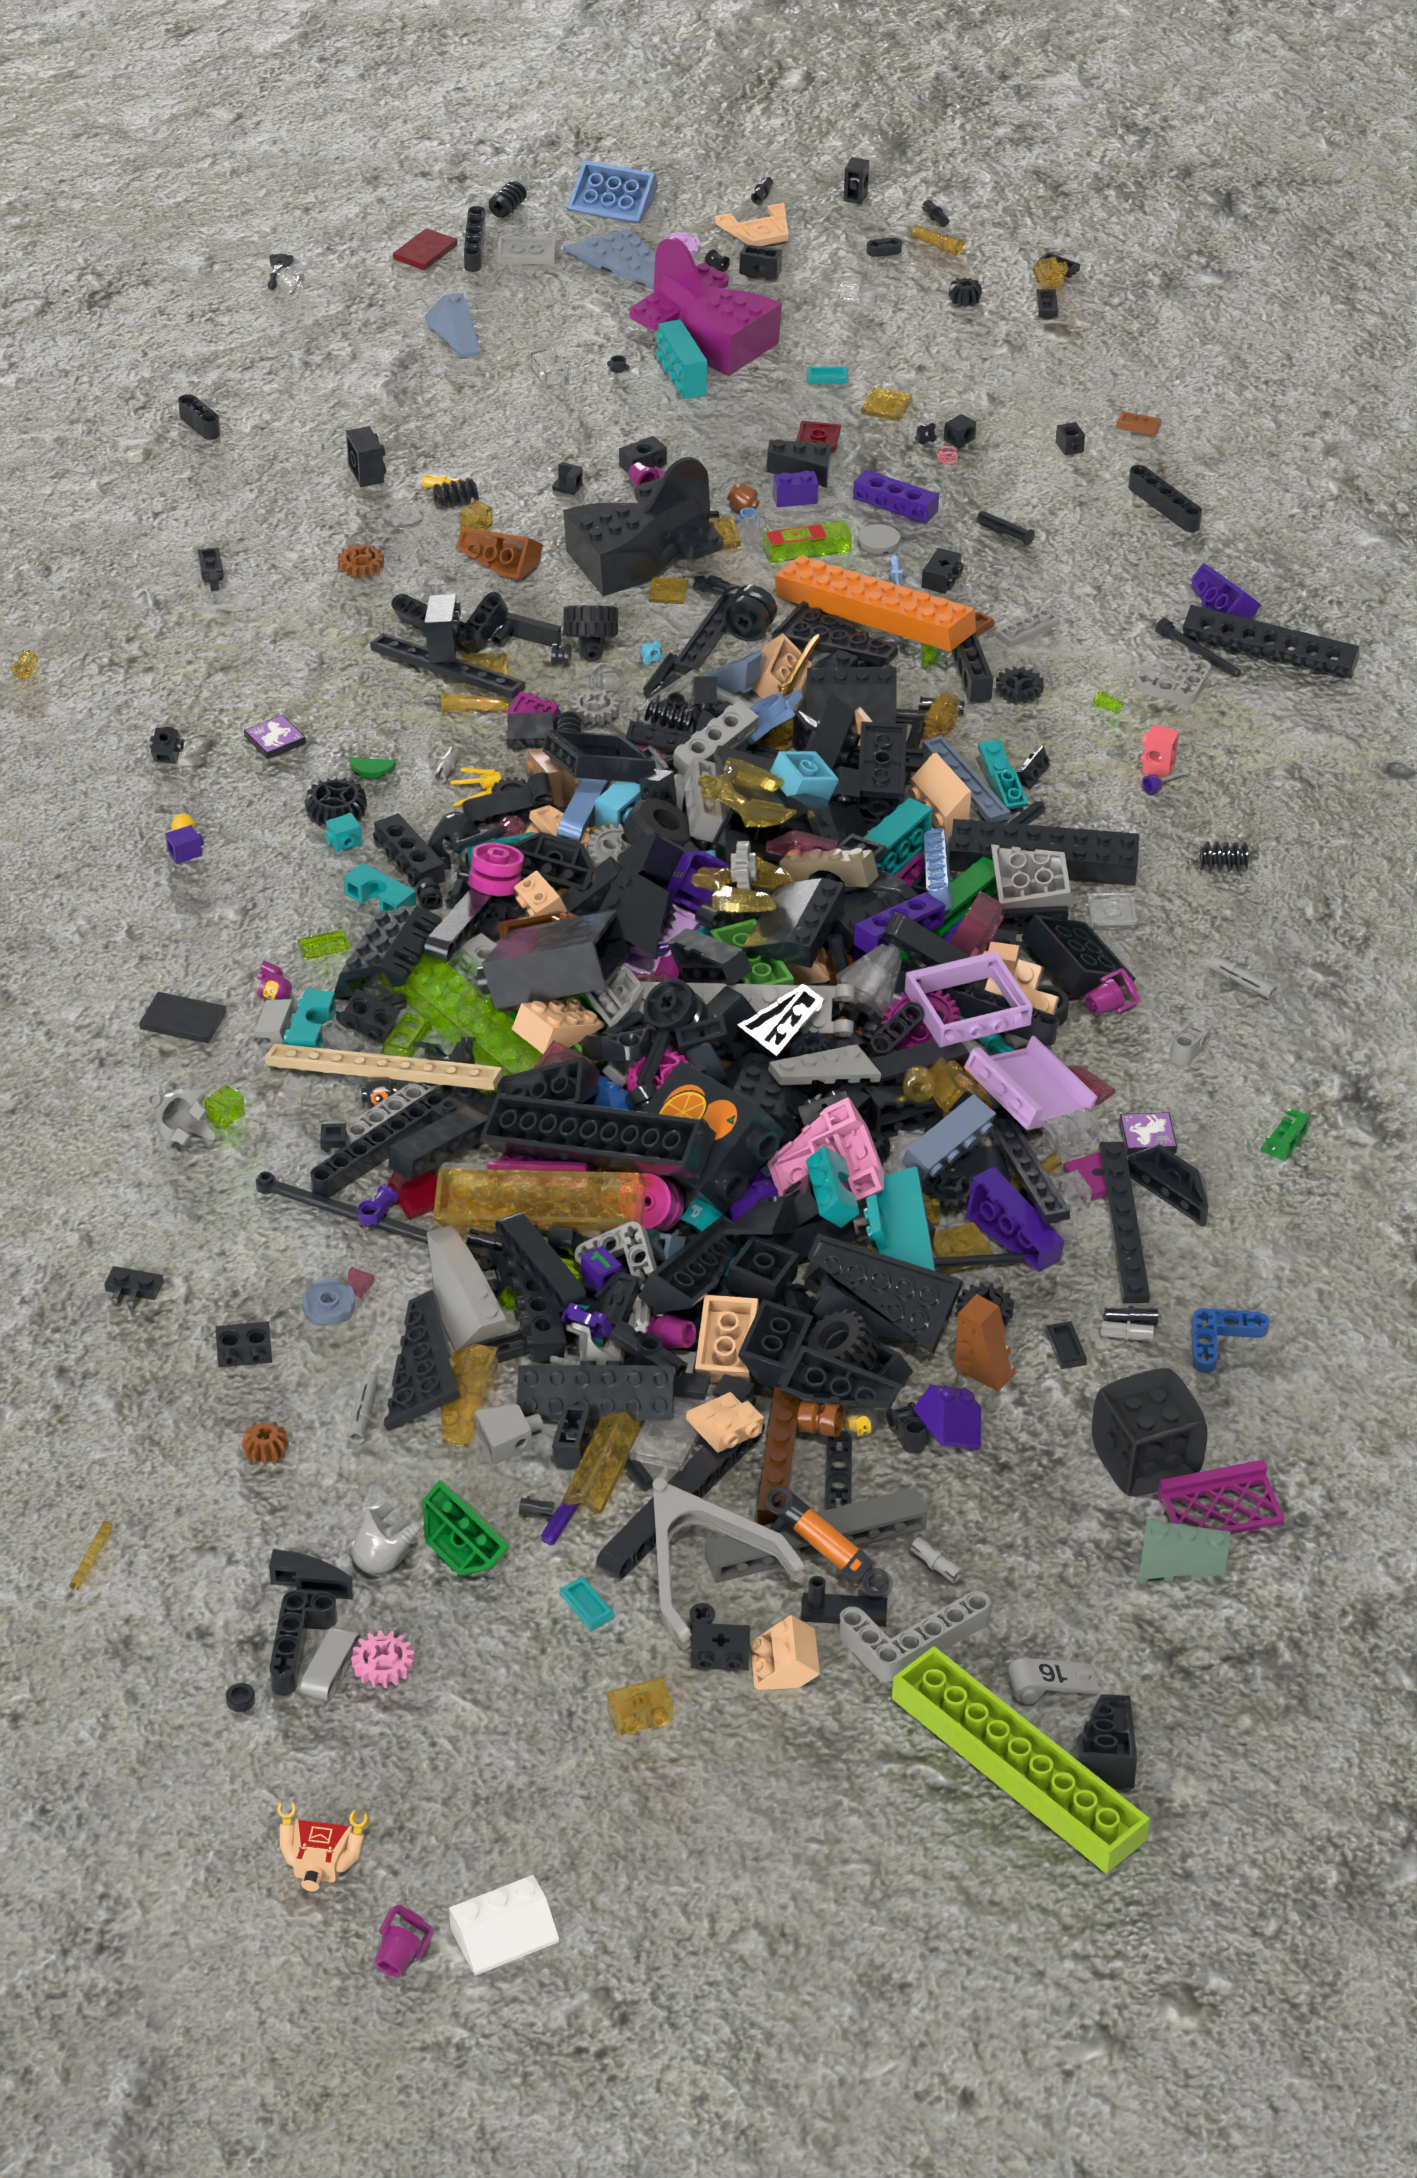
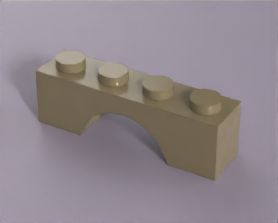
[779,848,879,887]

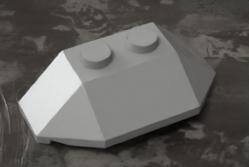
[584,965,644,1027]

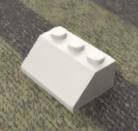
[449,1875,559,1976]

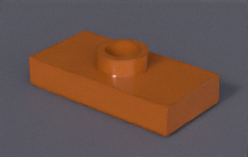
[1117,411,1161,436]

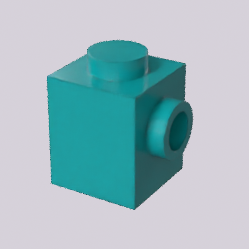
[324,813,362,852]

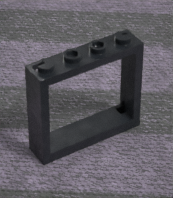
[543,729,656,783]

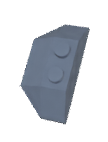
[703,650,767,695]

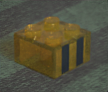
[922,1057,993,1113]

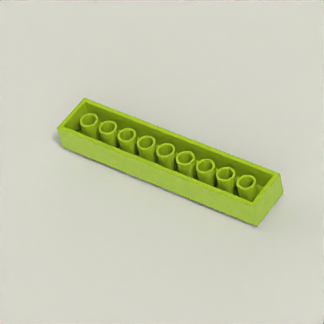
[892,1646,1150,1874]

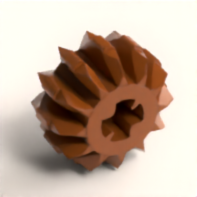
[242,1420,289,1467]

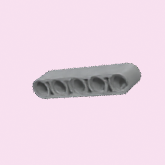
[346,1082,444,1145]

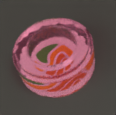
[937,446,958,464]

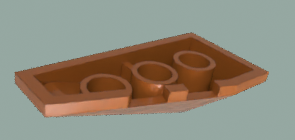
[456,527,543,580]

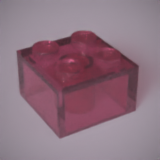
[950,891,1005,957]

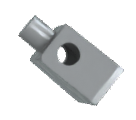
[475,1404,543,1465]

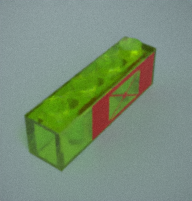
[763,520,852,564]

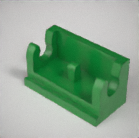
[1261,1109,1310,1162]

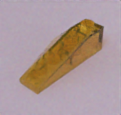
[441,1343,498,1448]

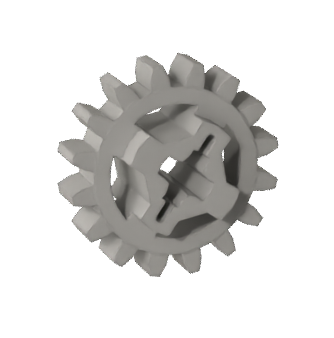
[571,687,619,725]
[731,841,757,894]

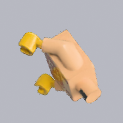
[277,1802,371,1891]

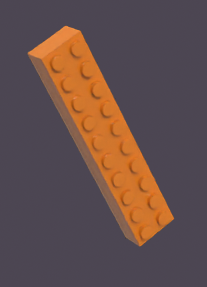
[774,556,976,652]

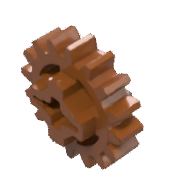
[338,543,384,578]

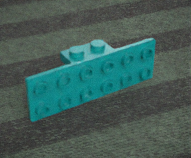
[864,1166,936,1271]

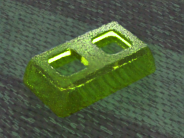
[381,1013,433,1058]

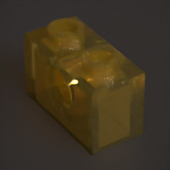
[607,1677,673,1736]

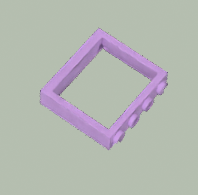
[905,951,1033,1047]

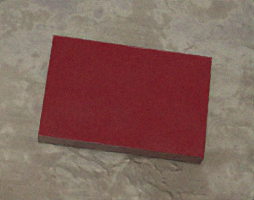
[393,228,458,270]

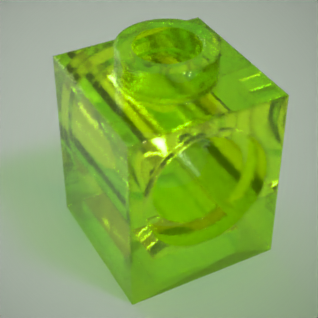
[204,1085,245,1129]

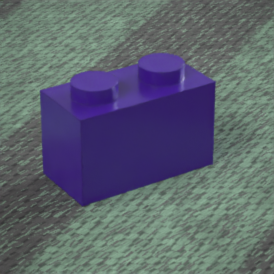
[773,471,818,507]

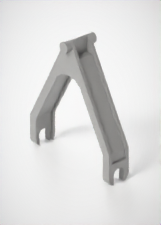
[653,1478,806,1651]

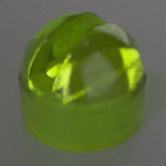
[499,1287,517,1310]

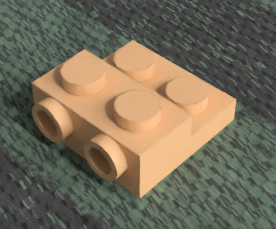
[686,1392,764,1453]

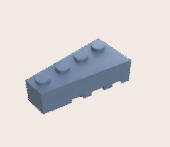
[902,1094,996,1182]

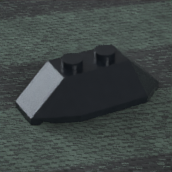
[509,832,594,892]
[1128,1144,1209,1227]

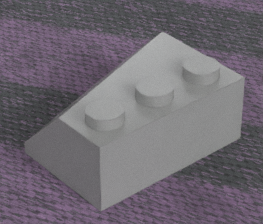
[991,844,1073,918]

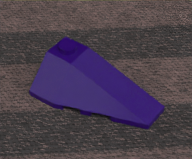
[1190,562,1261,619]

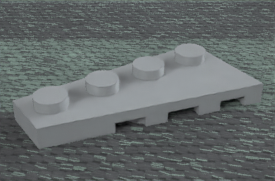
[768,1044,881,1085]

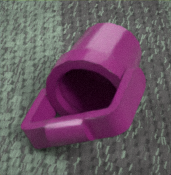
[628,463,665,491]
[1085,968,1140,1016]
[640,1314,696,1350]
[374,1905,434,1977]

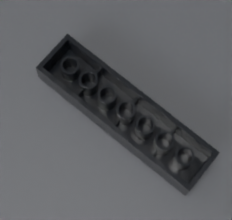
[949,819,1139,886]

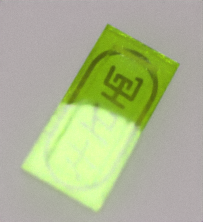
[297,929,350,960]

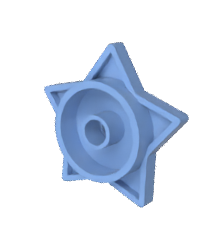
[746,689,803,745]

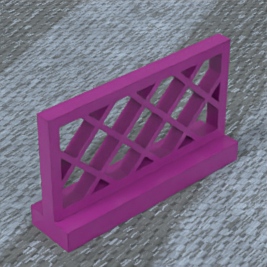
[487,1153,598,1190]
[1156,1459,1285,1535]

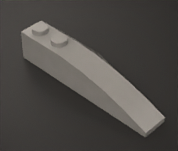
[427,1225,506,1355]

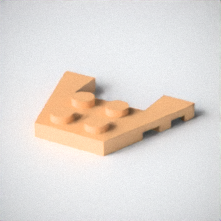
[715,203,788,247]

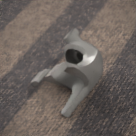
[147,1090,217,1148]
[550,1323,625,1365]
[346,1499,421,1575]

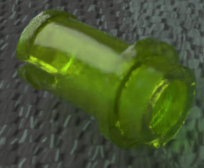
[1093,691,1123,714]

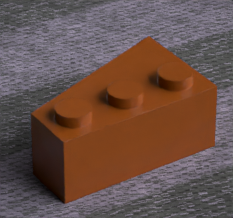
[954,1294,1016,1392]

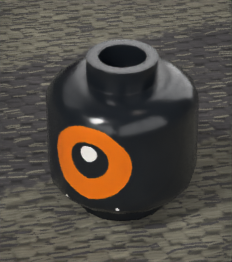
[361,1077,397,1109]

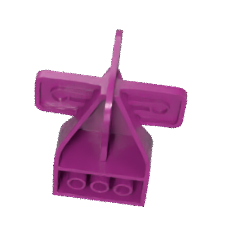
[629,237,782,376]

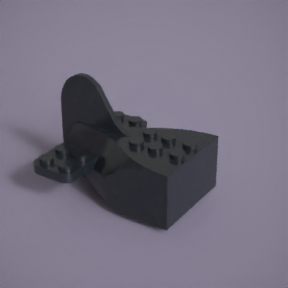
[563,457,724,596]

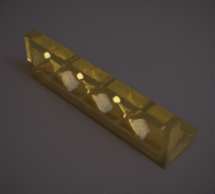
[562,1411,642,1515]

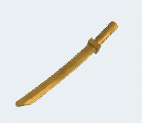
[777,634,820,697]

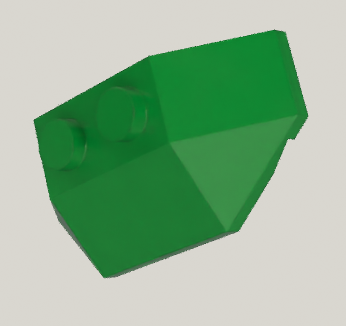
[421,1480,510,1577]

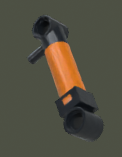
[765,1486,893,1597]

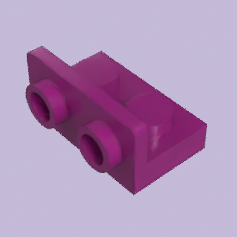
[507,691,561,721]

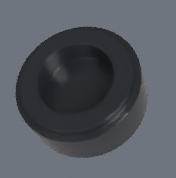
[226,1683,255,1712]

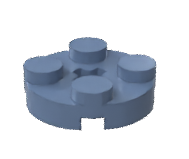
[302,1279,355,1325]

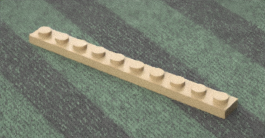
[264,1043,503,1090]

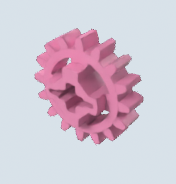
[351,1630,415,1688]

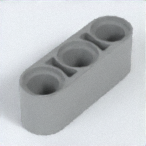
[300,1626,361,1702]

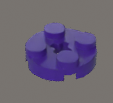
[561,1303,614,1340]

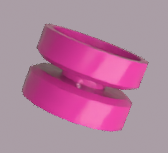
[469,843,524,896]
[619,1173,684,1232]

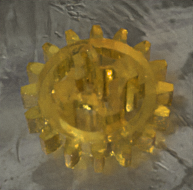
[924,691,960,738]

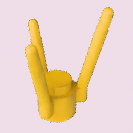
[450,767,501,807]

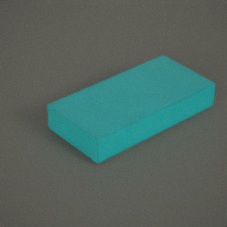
[807,366,848,384]
[560,1577,614,1632]

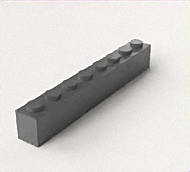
[705,1488,927,1583]

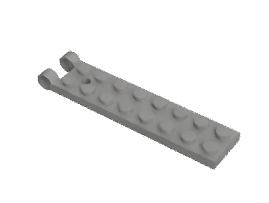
[639,982,855,1037]

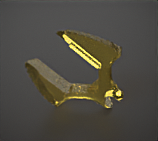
[698,757,797,827]
[691,858,794,912]

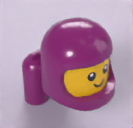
[257,960,292,1000]

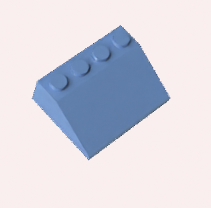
[567,161,658,223]

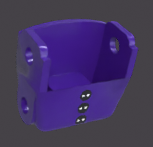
[666,851,729,913]

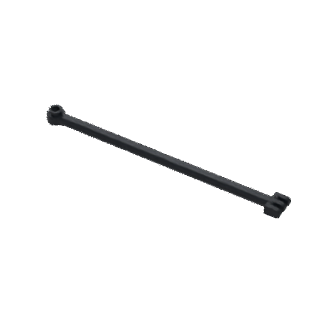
[256,1171,495,1267]

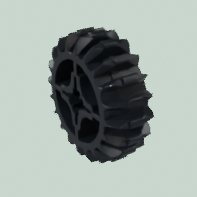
[305,777,367,826]

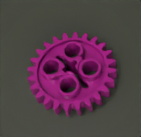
[881,989,961,1051]

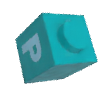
[681,1198,722,1234]

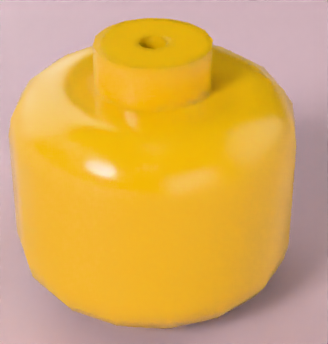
[171,813,197,830]

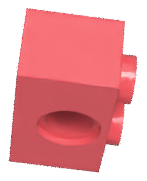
[1140,724,1179,778]

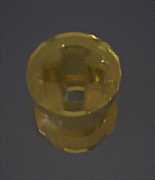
[12,650,38,679]

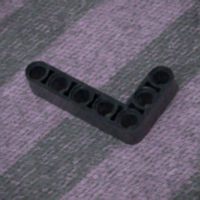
[391,592,508,654]

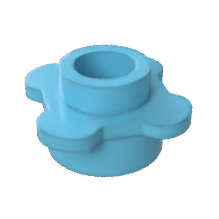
[641,641,663,665]

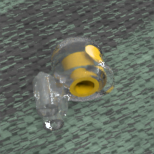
[844,1405,879,1441]

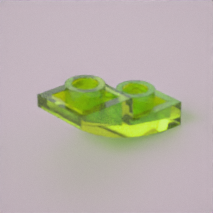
[920,643,937,670]

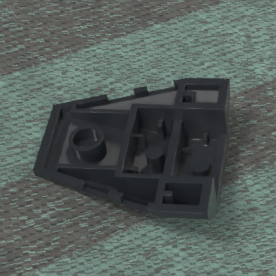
[787,793,868,851]

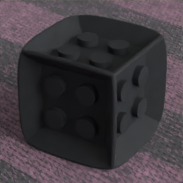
[1091,1368,1208,1496]

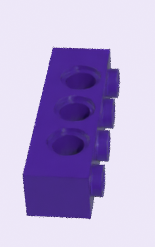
[853,470,939,524]
[854,892,946,957]

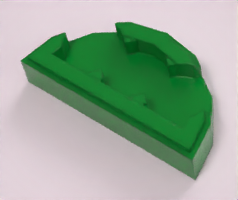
[350,757,396,779]

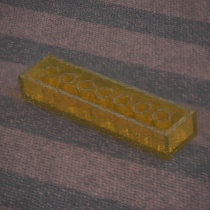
[433,1169,647,1232]

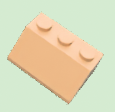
[752,634,812,699]
[909,753,971,835]

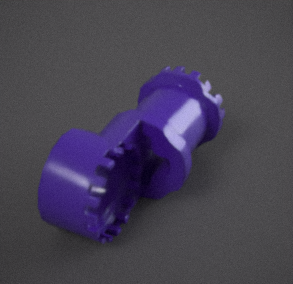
[357,1184,399,1226]

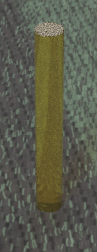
[69,1521,113,1590]

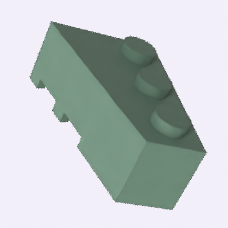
[1138,1520,1231,1584]

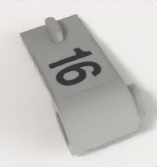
[1007,1658,1100,1704]

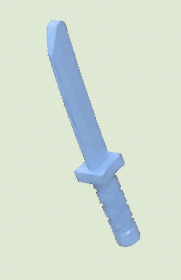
[890,555,903,586]

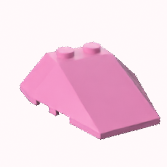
[767,1098,884,1201]

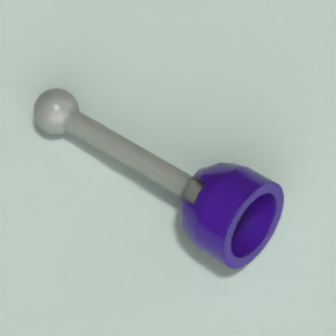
[1142,767,1191,794]

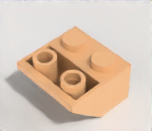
[750,1615,820,1690]

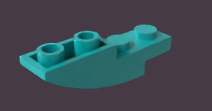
[978,739,1028,809]

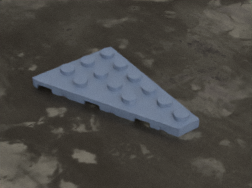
[564,229,655,290]

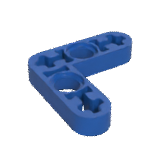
[1192,1308,1270,1373]

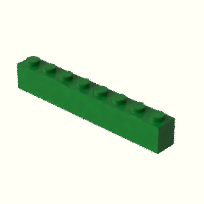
[884,857,998,963]

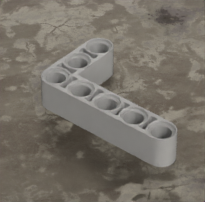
[839,1591,991,1682]

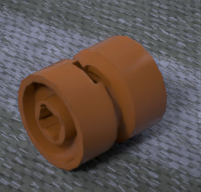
[797,1401,845,1437]

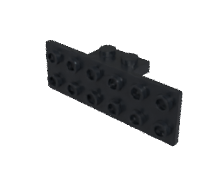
[517,1361,675,1421]

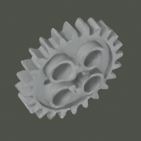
[586,824,630,868]

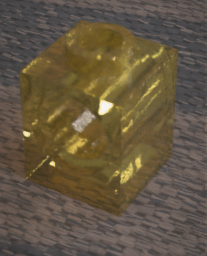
[460,500,493,531]

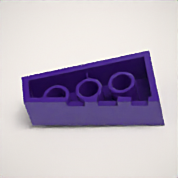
[965,1167,1065,1272]

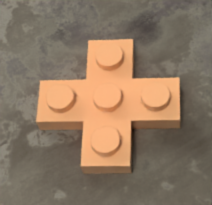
[985,960,1059,1015]

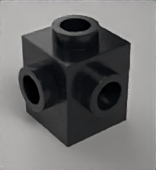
[149,727,184,764]

